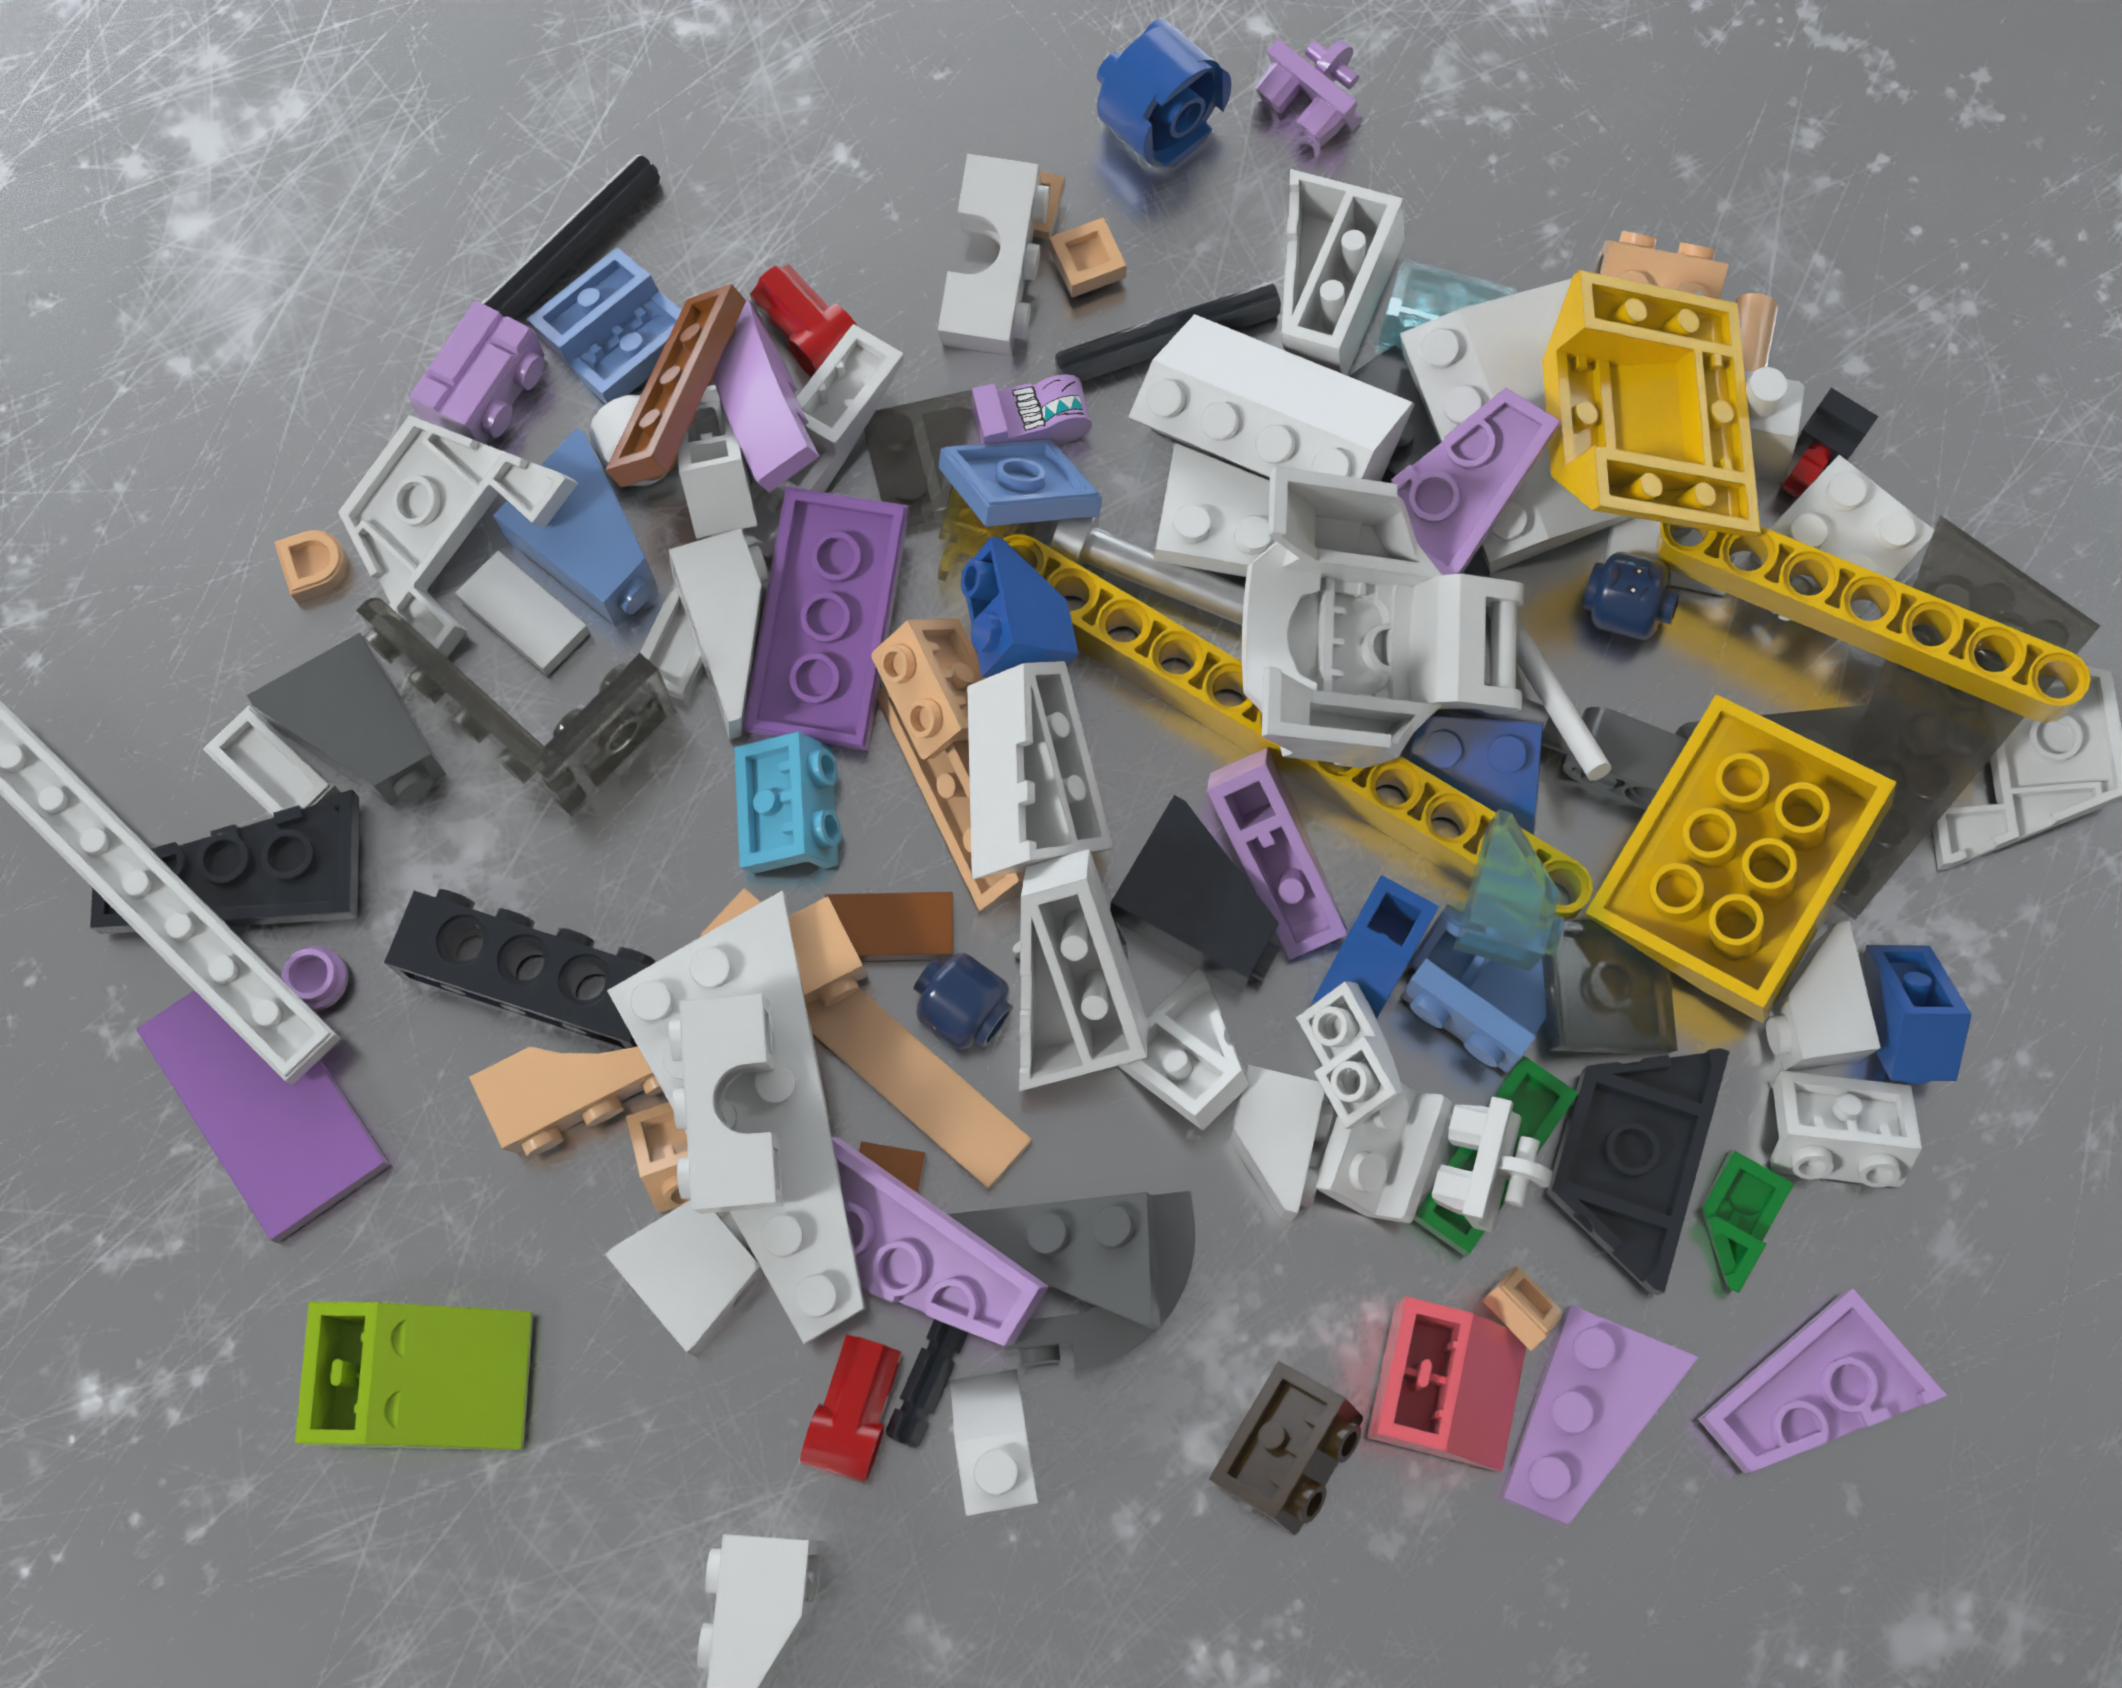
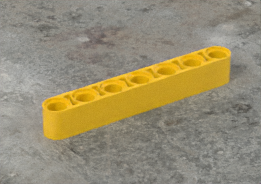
[1656,522,2091,723]

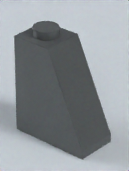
[247,633,446,805]

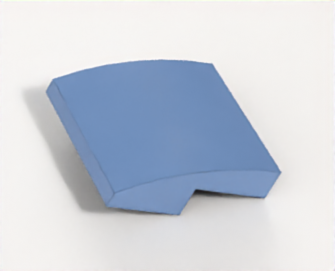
[526,247,682,404]

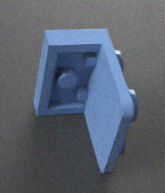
[1400,899,1577,1073]

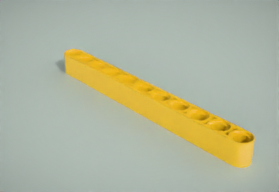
[1003,534,1593,928]

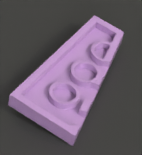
[831,1137,1049,1346]

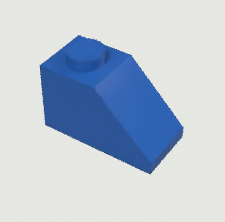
[1864,945,1972,1084]

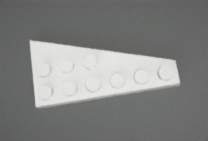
[607,890,866,1344]

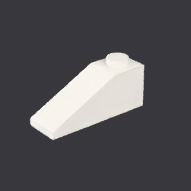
[677,385,757,539]
[669,528,769,740]

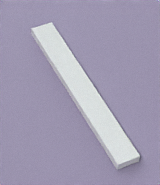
[0,700,341,1086]

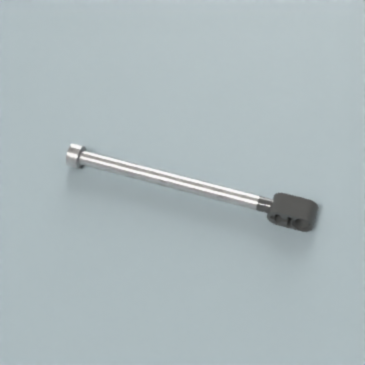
[1050,516,1688,809]

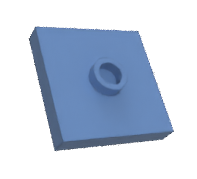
[939,439,1102,527]

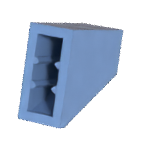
[493,428,655,626]

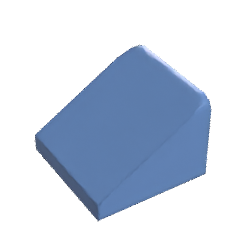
[1407,904,1501,989]

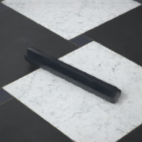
[481,154,660,320]
[1055,282,1281,382]

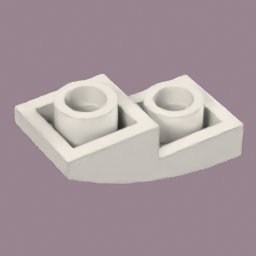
[1296,981,1403,1129]

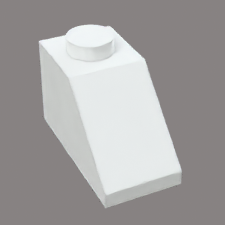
[1766,921,1881,1071]

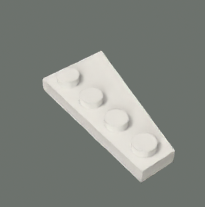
[1154,443,1276,577]

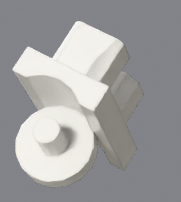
[1432,1097,1553,1233]

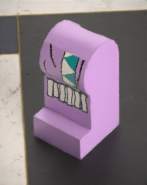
[972,374,1092,445]

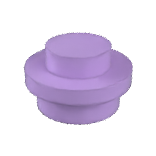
[281,946,348,1011]

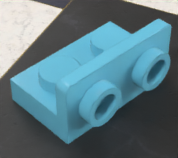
[734,731,841,873]

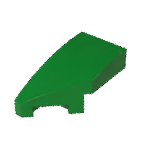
[1700,1149,1794,1293]

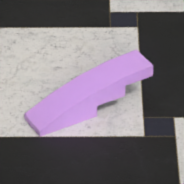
[714,300,819,492]

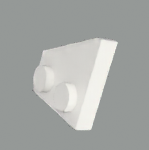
[1118,968,1249,1131]

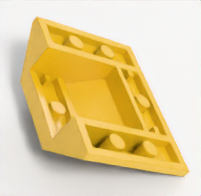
[1542,270,1761,538]

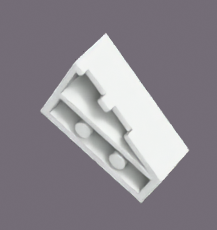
[967,661,1113,880]
[1019,849,1148,1091]

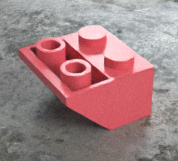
[1367,1296,1526,1472]

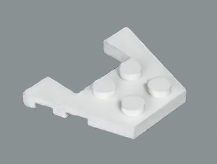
[338,415,578,674]
[1908,630,2122,870]

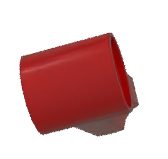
[750,264,858,378]
[800,1334,902,1484]

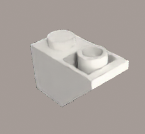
[1229,1065,1333,1222]

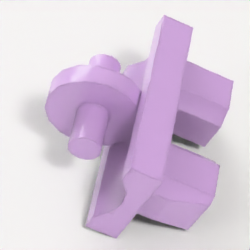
[1255,38,1363,147]

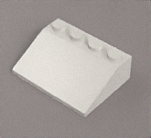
[1400,278,1632,573]

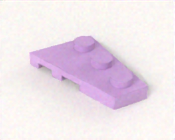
[1391,387,1561,575]
[1698,1288,1948,1473]

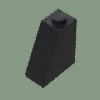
[1110,795,1282,993]

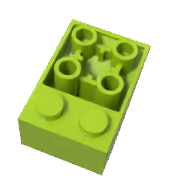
[295,1301,533,1450]

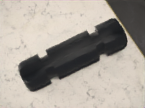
[886,1319,968,1448]

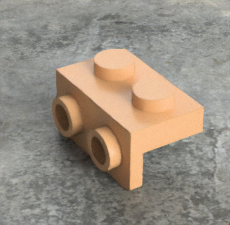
[1600,231,1729,299]

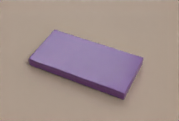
[742,486,910,752]
[136,990,390,1243]

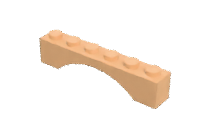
[469,896,868,1157]

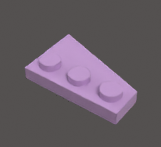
[1499,1305,1699,1525]

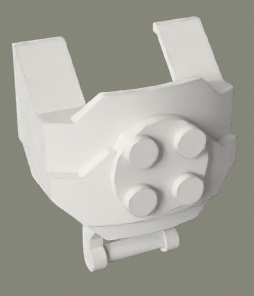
[1242,466,1524,768]

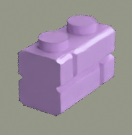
[408,301,545,444]

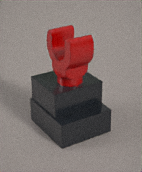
[1781,387,1879,499]

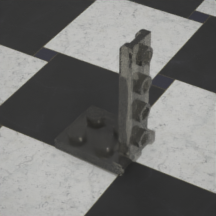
[356,597,678,818]

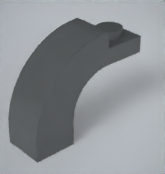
[1004,1191,1196,1375]

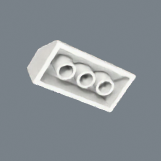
[1129,314,1415,482]

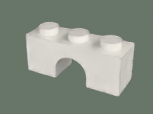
[938,153,1050,356]
[669,993,784,1214]

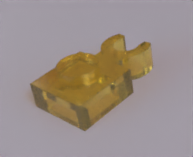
[937,486,1006,581]

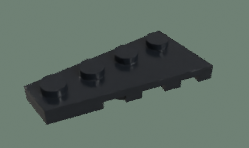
[90,789,359,934]

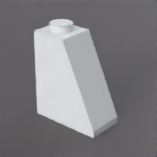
[950,1369,1039,1519]

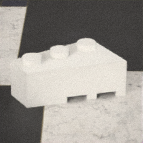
[1282,169,1405,376]

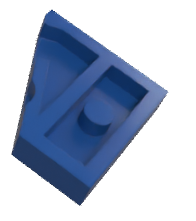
[1411,715,1544,836]

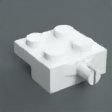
[1749,455,1936,621]

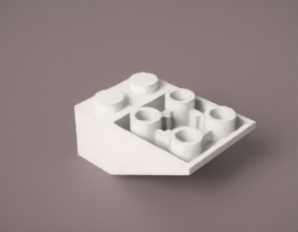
[698,1534,822,1688]

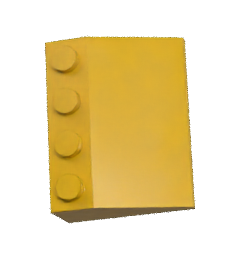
[1585,694,1897,1024]

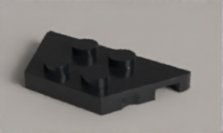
[1546,1048,1730,1295]

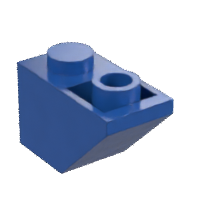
[961,536,1079,678]
[1311,875,1439,1019]

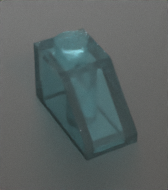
[1454,809,1564,972]

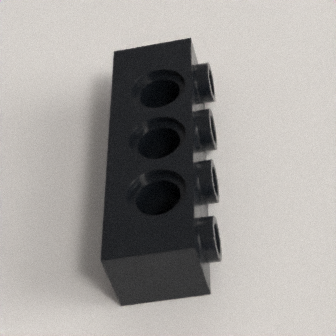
[384,889,655,1049]

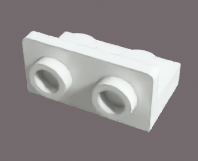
[1770,1070,1922,1187]
[1315,1082,1452,1223]

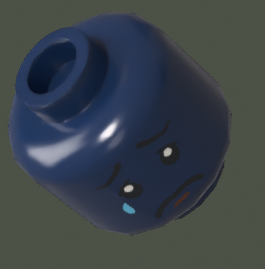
[1583,552,1681,640]
[913,953,1013,1050]

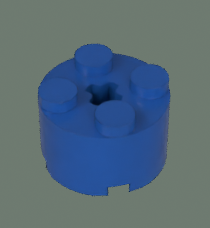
[1097,18,1232,167]

